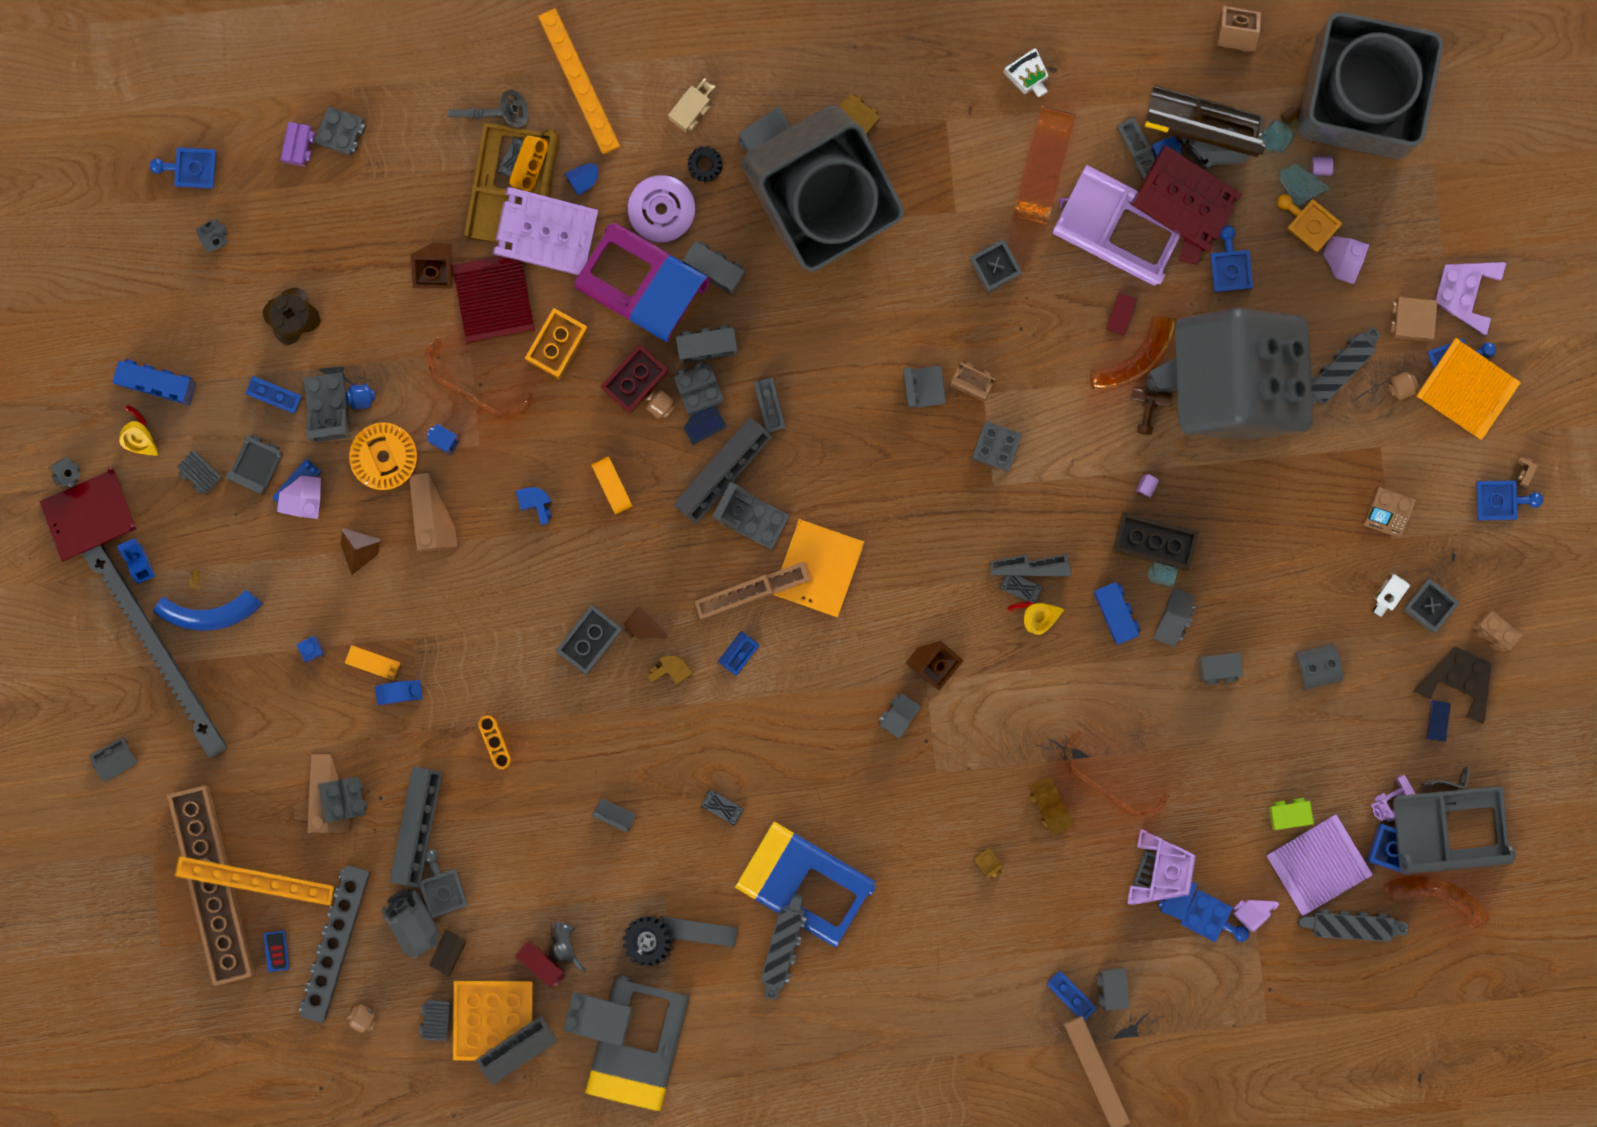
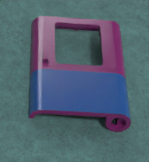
[574,223,710,343]

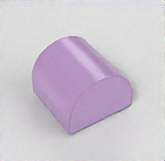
[1311,156,1333,176]
[1135,474,1159,498]

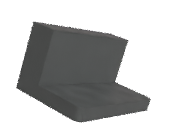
[89,737,138,781]
[592,798,636,832]

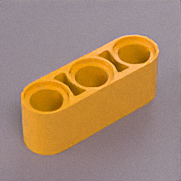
[510,135,548,192]
[591,456,632,515]
[478,715,512,769]

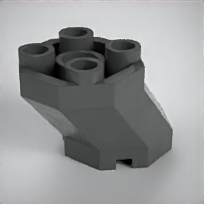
[1181,127,1250,170]
[381,889,440,958]

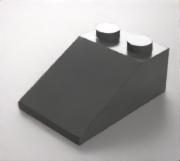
[563,992,633,1047]

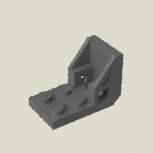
[304,372,351,443]
[713,482,790,550]

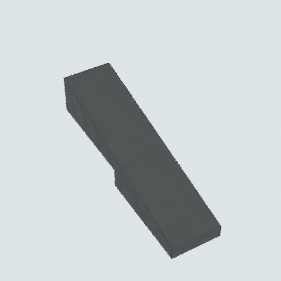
[1117,117,1156,185]
[990,553,1071,576]

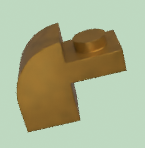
[647,656,693,685]

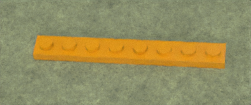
[538,8,620,155]
[175,857,334,906]

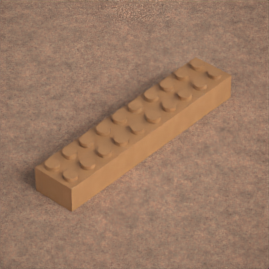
[167,785,255,986]

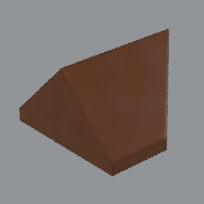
[341,528,381,575]

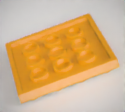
[453,981,533,1061]

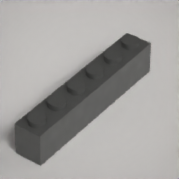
[673,417,772,524]
[390,766,443,888]

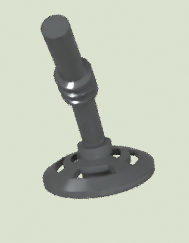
[449,90,528,128]

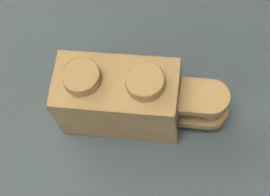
[668,78,716,133]

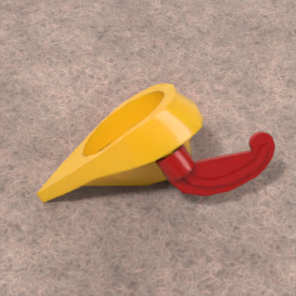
[119,405,159,456]
[1008,602,1065,635]

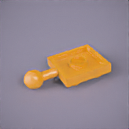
[1277,194,1342,254]

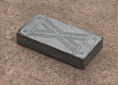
[498,137,523,177]
[999,575,1043,603]
[701,790,744,825]

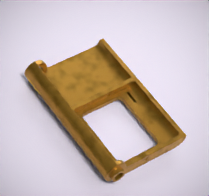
[464,122,560,245]

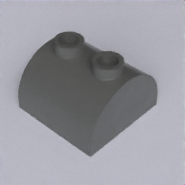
[1295,644,1343,690]

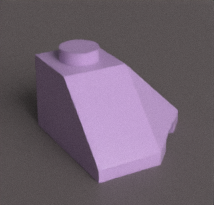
[1323,236,1369,285]
[277,475,321,519]
[1233,900,1279,932]

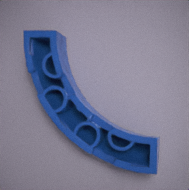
[153,590,264,631]

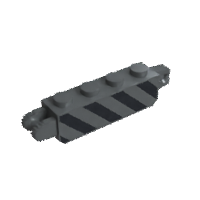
[1311,327,1381,405]
[761,893,807,1000]
[1297,909,1408,942]

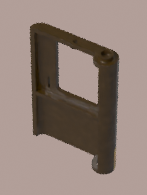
[1145,85,1266,158]

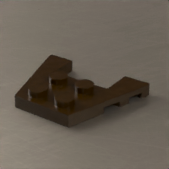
[1413,647,1491,724]

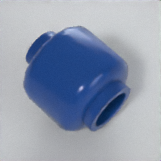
[345,384,375,410]

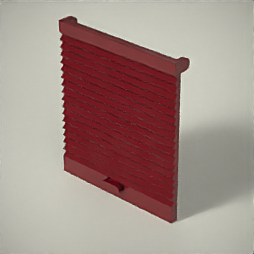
[452,256,535,344]
[40,468,137,562]

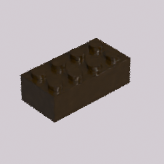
[1112,513,1199,571]

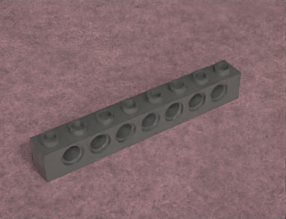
[298,865,371,1023]

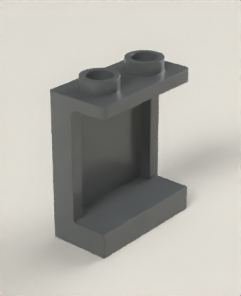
[226,435,283,495]

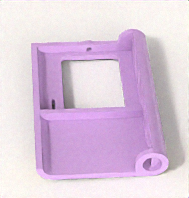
[1052,165,1180,286]

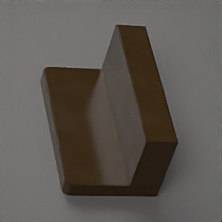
[429,931,467,976]

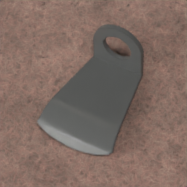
[1422,767,1470,789]

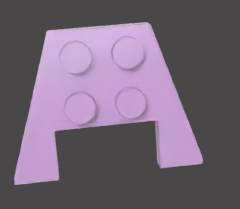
[1435,262,1506,336]
[1128,829,1196,905]

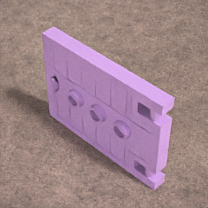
[492,187,598,275]

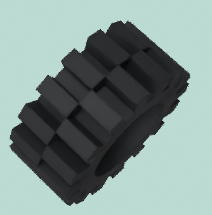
[688,146,723,183]

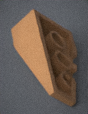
[410,473,458,552]
[308,754,350,833]

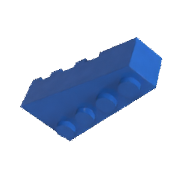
[112,359,196,406]

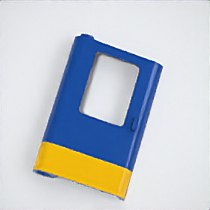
[735,821,876,948]

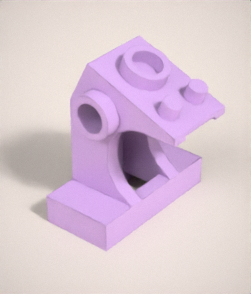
[1371,775,1415,822]

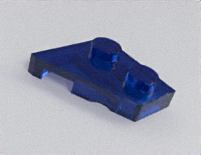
[684,405,727,445]

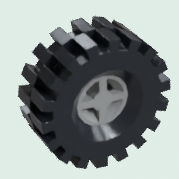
[622,916,675,966]

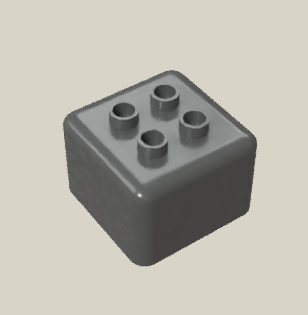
[1298,12,1443,159]
[742,105,904,271]
[1175,308,1313,440]

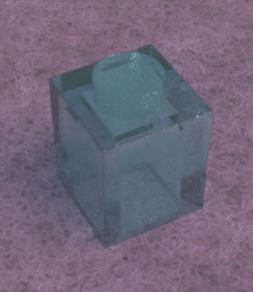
[1147,562,1178,588]

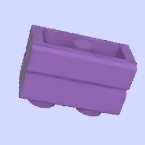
[280,122,315,167]

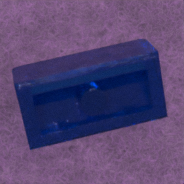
[1426,700,1451,742]

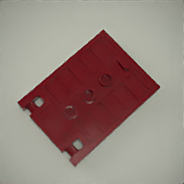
[1130,146,1242,253]

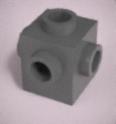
[196,219,228,253]
[48,457,81,488]

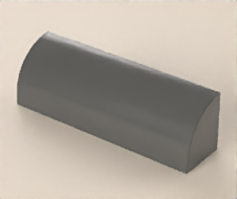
[476,1016,558,1085]

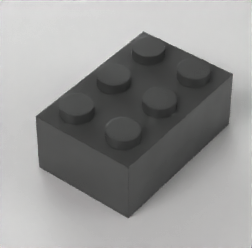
[683,241,745,296]
[676,325,738,364]
[556,605,623,676]

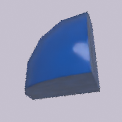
[564,163,598,195]

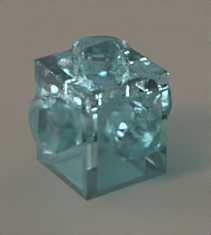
[1262,119,1295,154]

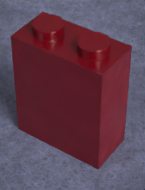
[515,940,565,987]

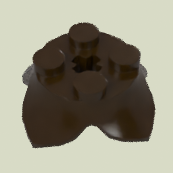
[263,287,321,346]

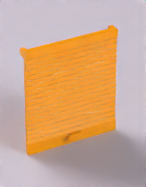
[1415,338,1521,440]
[774,519,865,618]

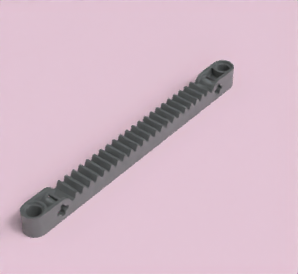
[82,544,228,759]

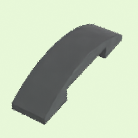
[660,916,738,947]

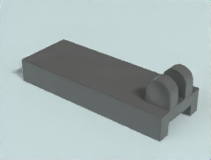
[754,377,785,433]

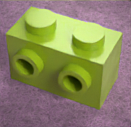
[1269,798,1314,830]

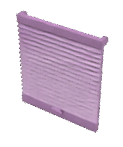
[1266,814,1372,916]

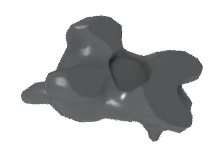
[549,921,586,972]

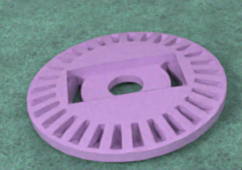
[628,175,695,243]

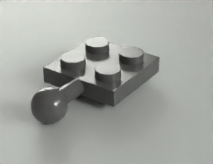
[420,849,469,918]

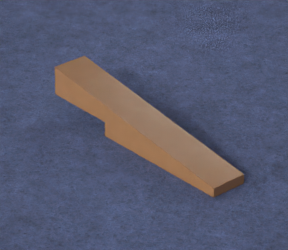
[694,562,813,620]
[1063,1016,1130,1127]

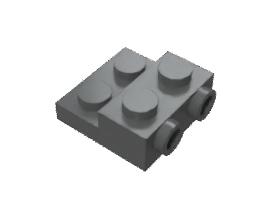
[314,106,366,157]
[674,362,725,416]
[318,777,367,823]

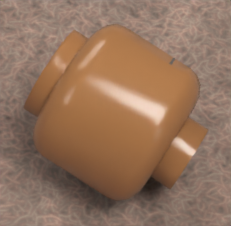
[1388,372,1418,400]
[645,390,674,419]
[346,1004,376,1033]

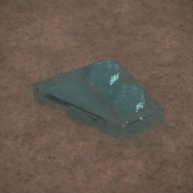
[1278,163,1330,207]

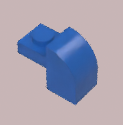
[516,487,552,526]
[118,538,155,584]
[375,680,423,705]

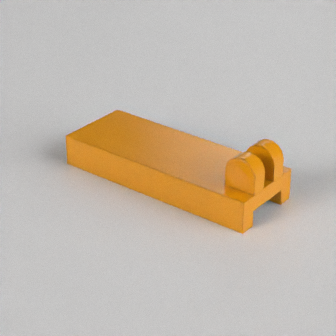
[345,645,401,681]

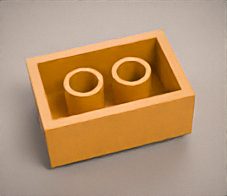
[525,308,589,380]

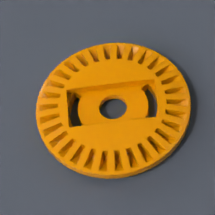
[349,423,417,490]

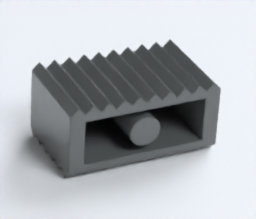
[177,450,223,495]
[419,999,451,1042]

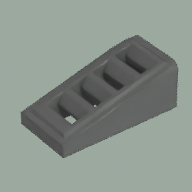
[1132,850,1156,888]

